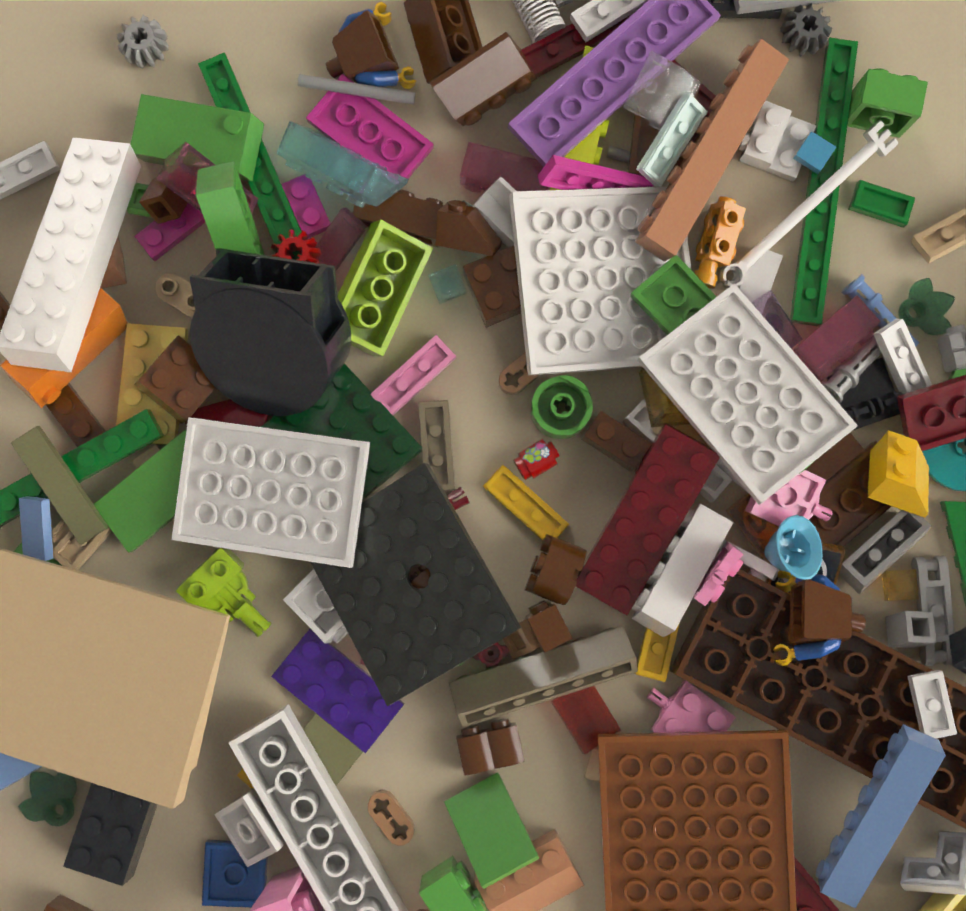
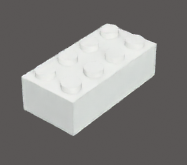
[632,504,733,637]

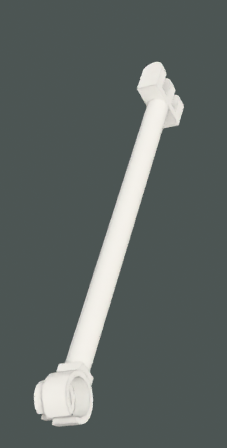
[719,120,898,287]

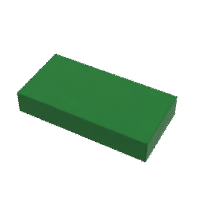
[848,180,915,228]

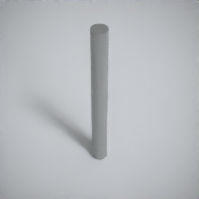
[298,74,416,105]

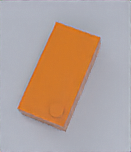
[0,288,128,408]

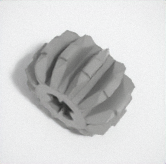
[117,15,169,69]

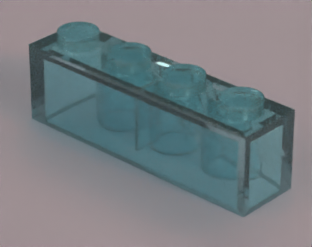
[276,121,409,207]

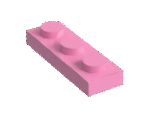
[370,335,456,415]

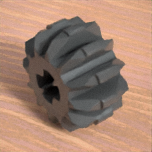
[780,3,832,57]

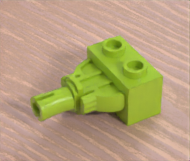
[176,547,272,637]

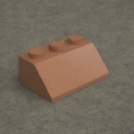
[474,829,584,911]

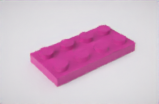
[306,74,434,192]

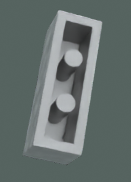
[837,510,931,594]

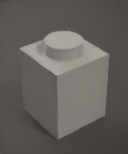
[885,611,936,648]

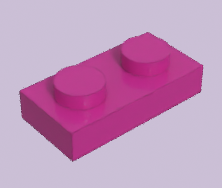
[281,173,332,239]

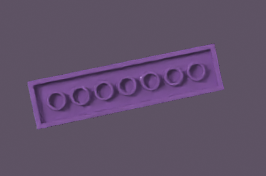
[507,0,721,167]

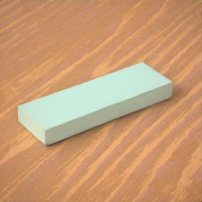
[636,93,708,187]

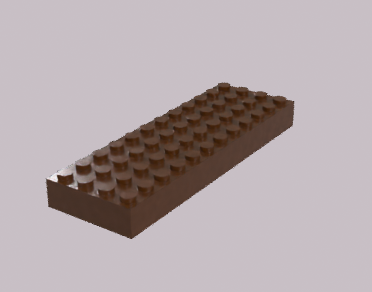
[670,569,966,829]

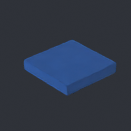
[202,840,268,908]

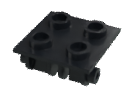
[826,358,903,431]

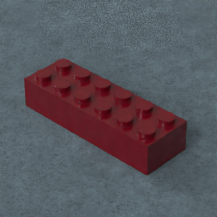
[576,422,720,616]

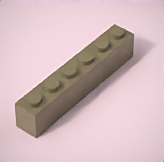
[449,626,638,728]

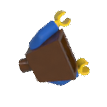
[325,2,416,89]
[774,570,866,666]

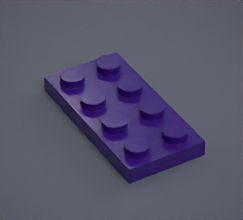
[271,628,405,754]

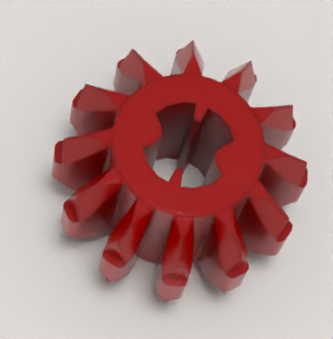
[271,229,322,264]

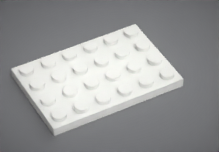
[637,283,858,505]
[171,417,370,568]

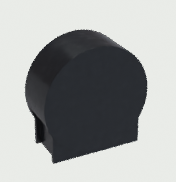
[190,248,351,416]

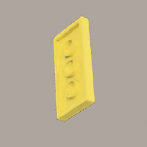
[116,323,189,445]

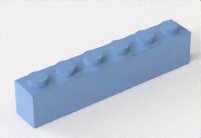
[816,724,946,908]

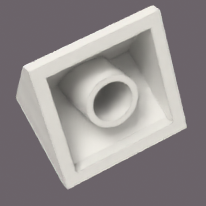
[214,788,286,867]

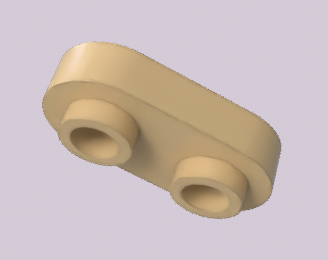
[155,273,195,318]

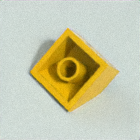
[868,430,929,518]

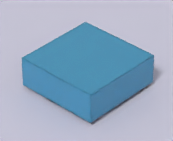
[793,131,836,174]

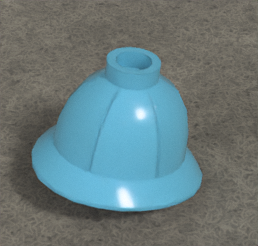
[764,515,823,580]

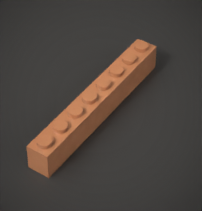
[635,39,789,261]

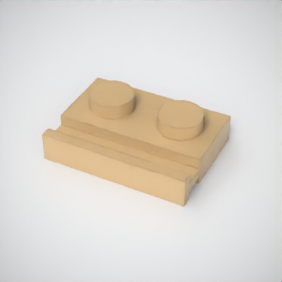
[52,519,112,571]

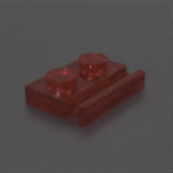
[551,686,621,754]

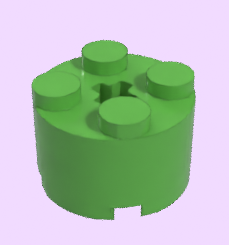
[531,375,593,439]

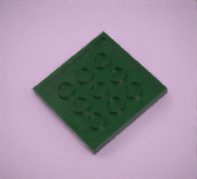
[261,363,423,500]

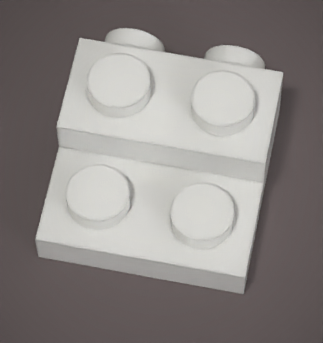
[738,101,816,182]
[283,569,348,643]

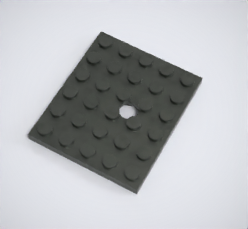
[310,463,522,706]

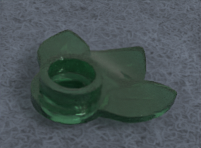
[898,278,955,335]
[18,772,77,826]

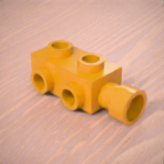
[694,197,746,289]

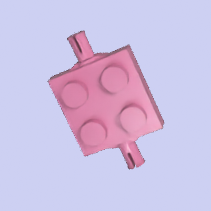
[745,470,832,526]
[694,541,744,606]
[647,680,736,733]

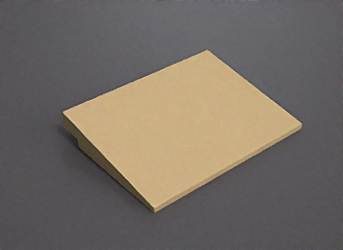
[0,549,230,809]

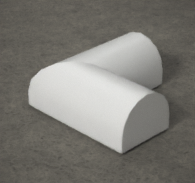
[900,831,966,895]

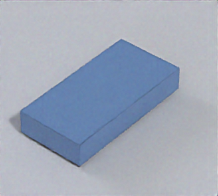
[19,496,53,561]

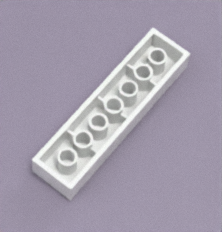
[0,138,141,372]
[229,704,408,911]

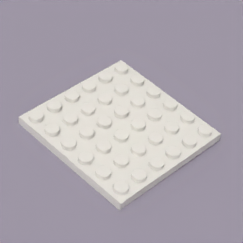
[509,187,691,376]

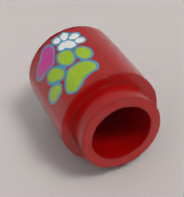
[513,439,560,480]

